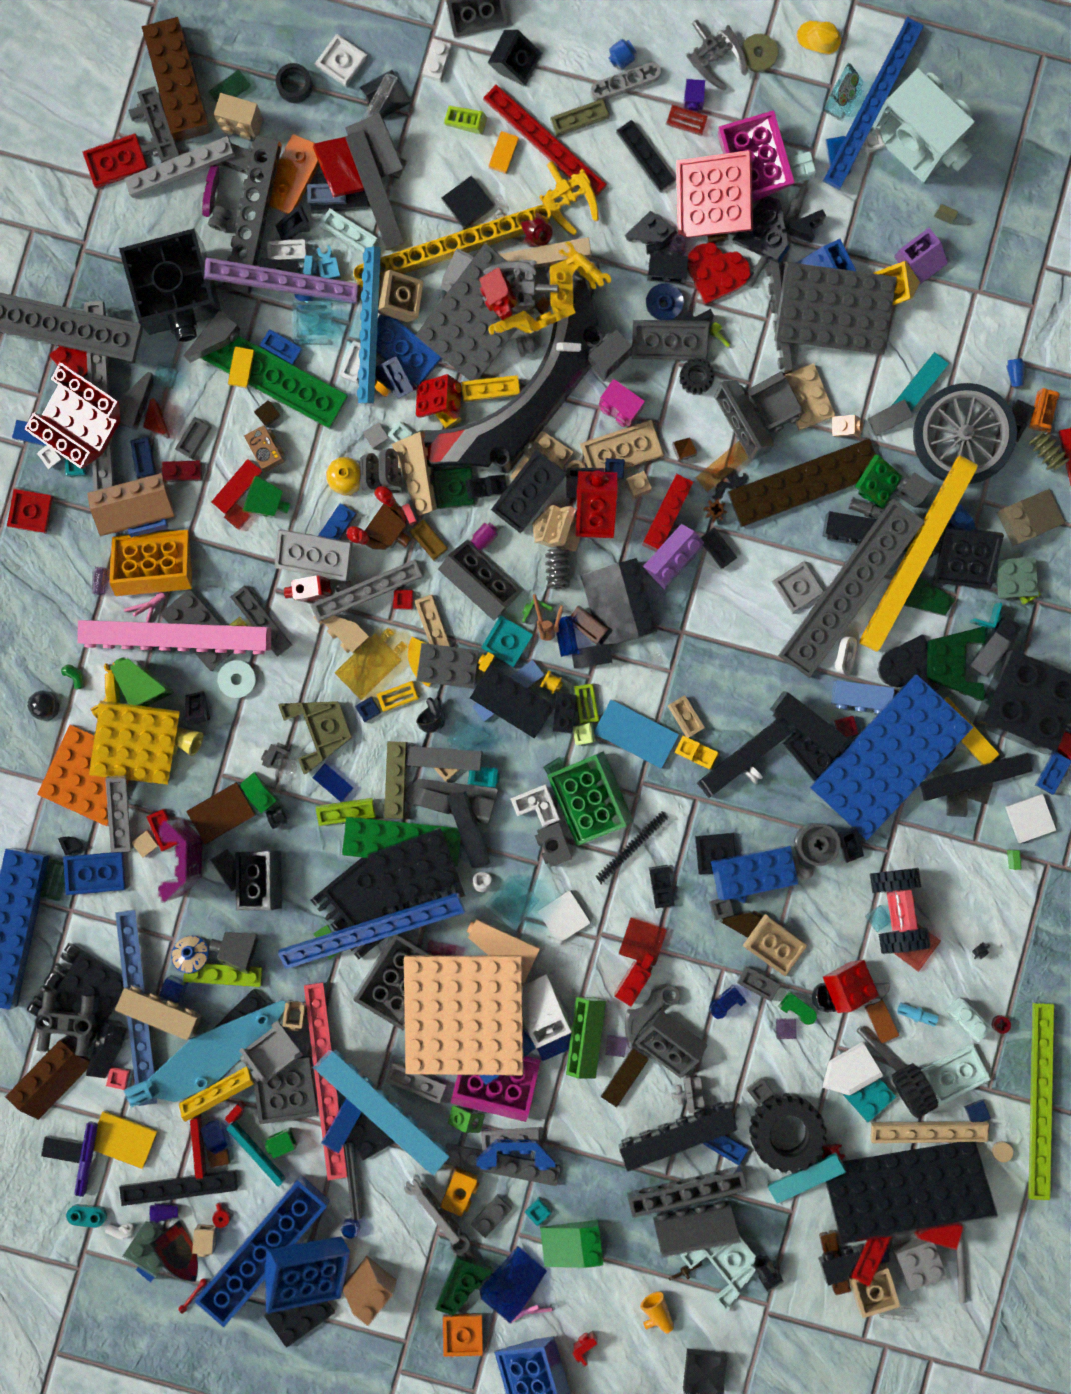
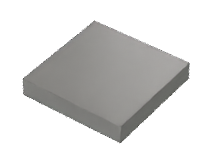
[772,561,824,613]

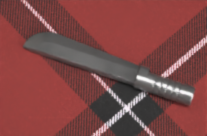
[856,1026,906,1072]

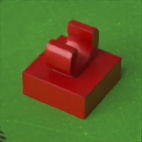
[822,1144,845,1163]

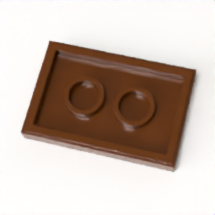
[186,782,256,844]

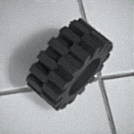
[679,358,715,395]

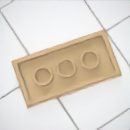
[580,419,664,470]

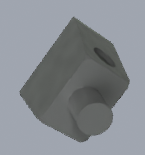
[209,932,259,974]

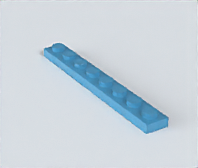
[357,246,381,404]

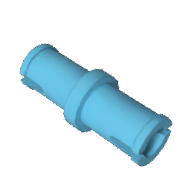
[897,1002,939,1027]

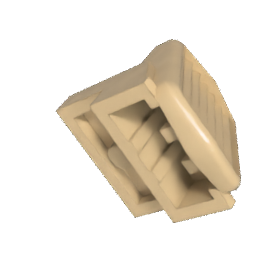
[532,505,580,552]

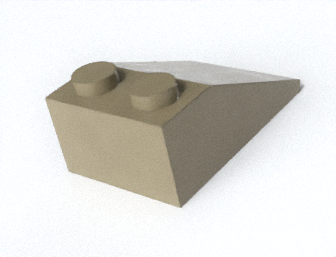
[997,489,1065,547]

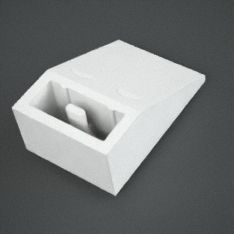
[522,974,572,1048]

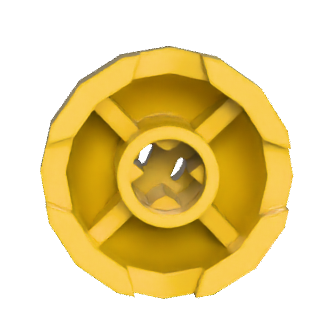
[326,457,361,496]

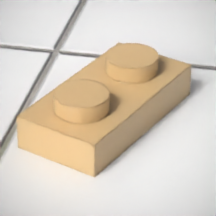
[667,695,705,738]

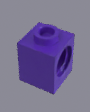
[683,79,705,112]

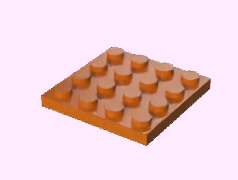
[37,725,130,826]

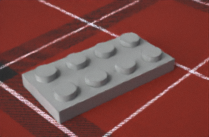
[274,529,353,581]

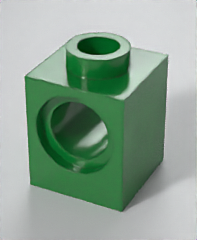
[265,1127,297,1159]

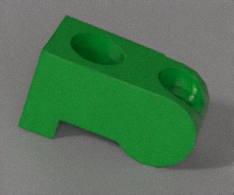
[778,991,817,1025]

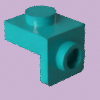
[468,767,499,788]

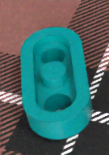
[66,1204,107,1228]

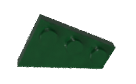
[903,577,955,616]
[435,1255,493,1316]

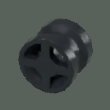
[266,806,288,829]

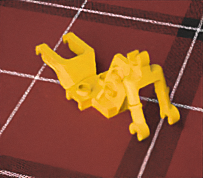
[488,241,611,335]

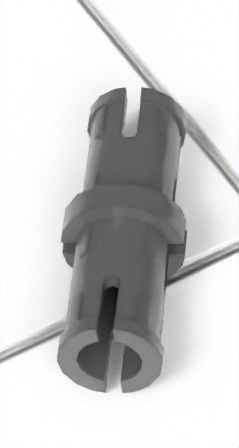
[848,497,884,519]

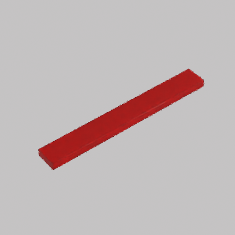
[483,85,607,197]

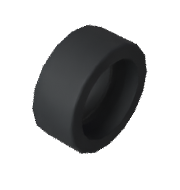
[275,63,313,103]

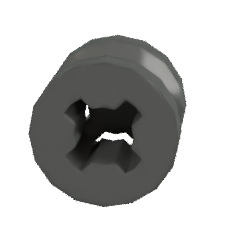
[516,335,536,357]

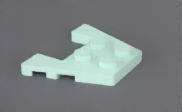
[679,1235,756,1313]

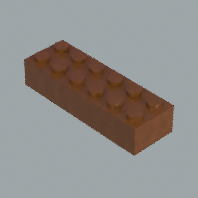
[141,17,212,143]

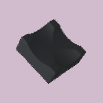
[683,1349,727,1394]

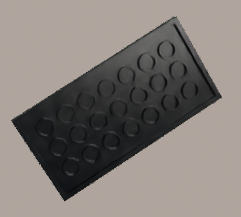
[825,1141,998,1244]

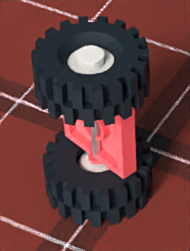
[870,868,931,954]

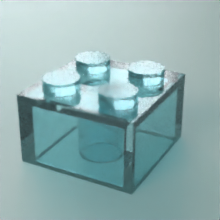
[292,301,334,345]
[485,874,540,930]

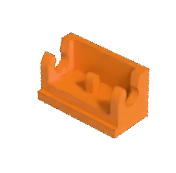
[1029,388,1060,433]

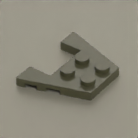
[278,701,352,775]

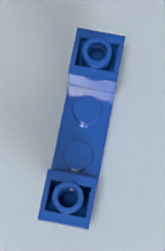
[476,1139,555,1170]

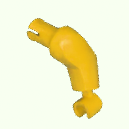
[90,662,120,718]

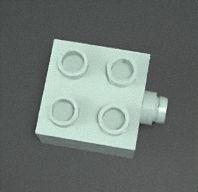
[870,68,975,183]

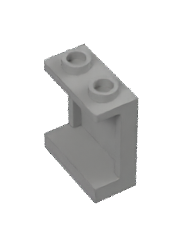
[239,1021,303,1084]

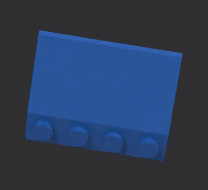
[265,1236,350,1313]
[494,1337,571,1394]

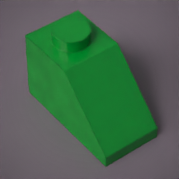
[239,772,280,814]

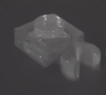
[275,758,298,792]

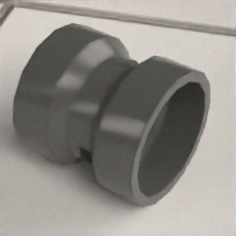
[208,205,232,232]

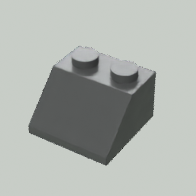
[588,329,632,381]

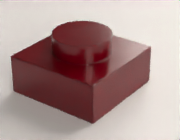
[834,716,858,737]

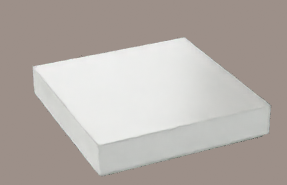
[315,34,368,87]
[1005,794,1056,843]
[538,890,590,944]

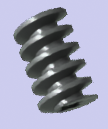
[545,549,570,589]

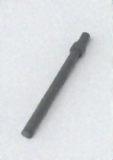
[746,186,808,288]

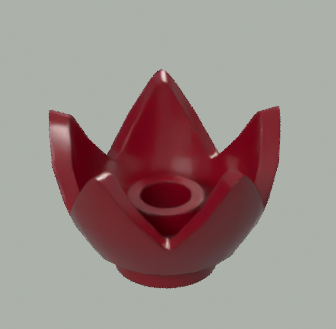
[521,212,553,247]

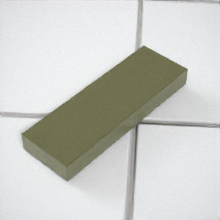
[550,99,610,137]

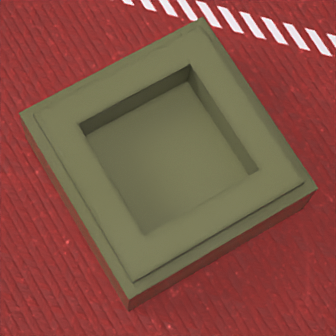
[934,204,958,224]

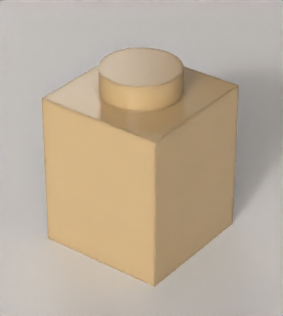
[625,471,652,500]
[192,1224,217,1257]

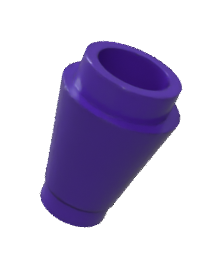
[149,1203,178,1223]

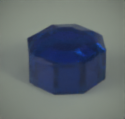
[340,1217,361,1239]

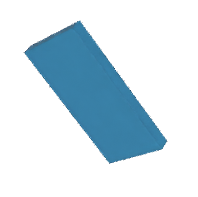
[594,700,679,769]

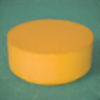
[375,380,391,397]

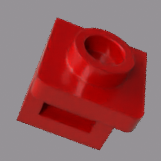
[572,1331,598,1367]

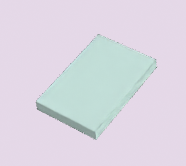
[921,1044,991,1106]

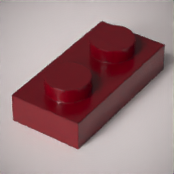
[162,460,202,482]

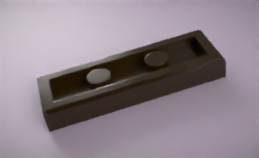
[601,1047,649,1108]

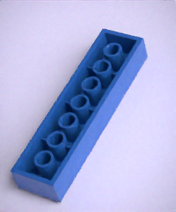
[0,848,50,1010]
[194,1175,330,1328]

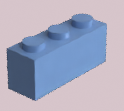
[831,680,894,714]

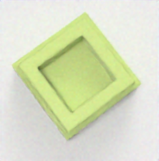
[573,723,596,745]

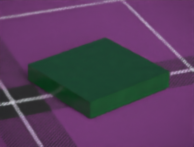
[434,467,475,509]

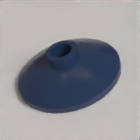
[646,283,684,320]

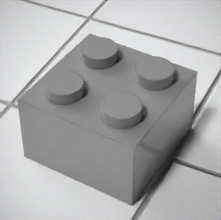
[891,1238,947,1292]

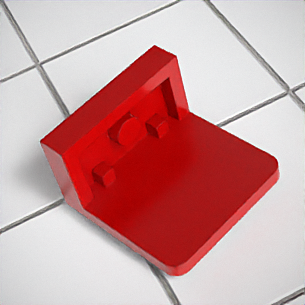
[416,374,462,419]

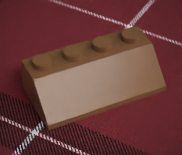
[87,473,175,537]

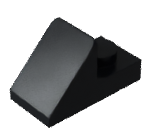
[275,205,310,241]
[786,209,826,243]
[185,691,210,725]
[837,826,864,863]

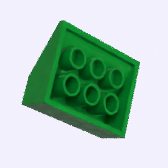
[547,751,634,846]

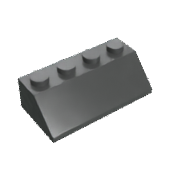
[714,380,774,461]
[438,539,523,621]

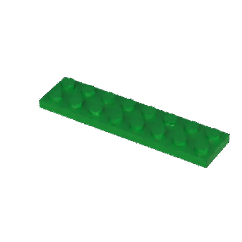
[200,336,348,430]

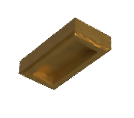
[409,519,448,561]

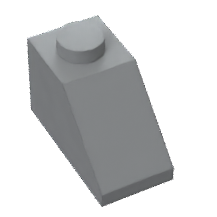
[440,248,474,292]

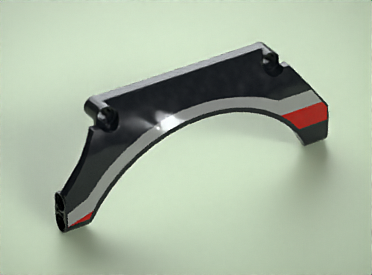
[417,265,603,473]

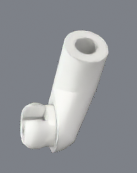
[105,1223,135,1240]

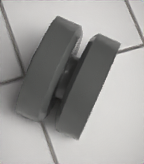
[794,823,840,866]

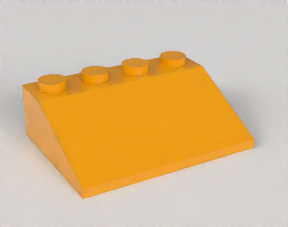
[109,530,192,596]

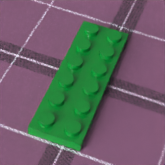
[342,816,461,867]

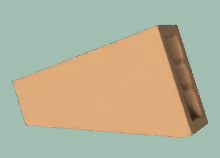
[467,919,540,985]

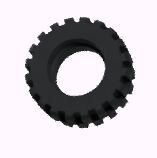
[749,1093,827,1174]

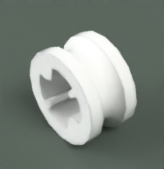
[744,766,763,784]

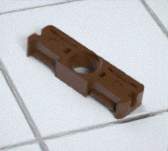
[819,1230,851,1295]

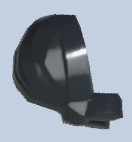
[416,696,446,733]

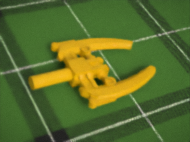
[539,161,599,235]

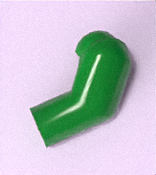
[61,664,84,689]

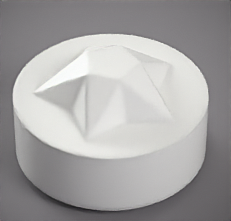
[473,872,492,892]

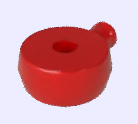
[212,1202,231,1228]

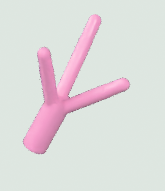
[124,592,166,623]
[507,1288,553,1323]

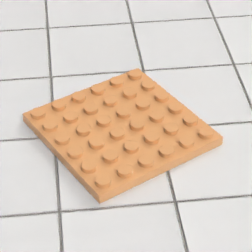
[404,955,523,1075]

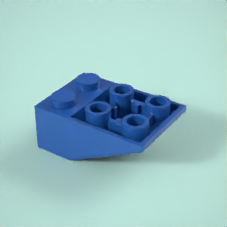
[796,239,856,271]

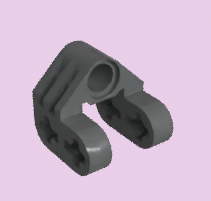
[360,448,402,493]

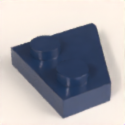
[375,355,417,398]

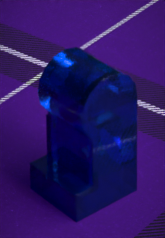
[709,985,747,1019]

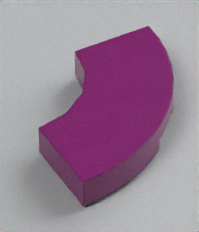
[202,165,219,217]

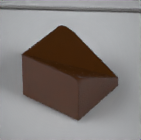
[672,438,697,462]

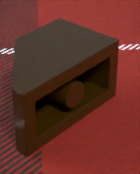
[720,910,763,938]

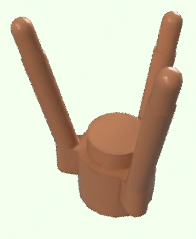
[533,594,563,641]

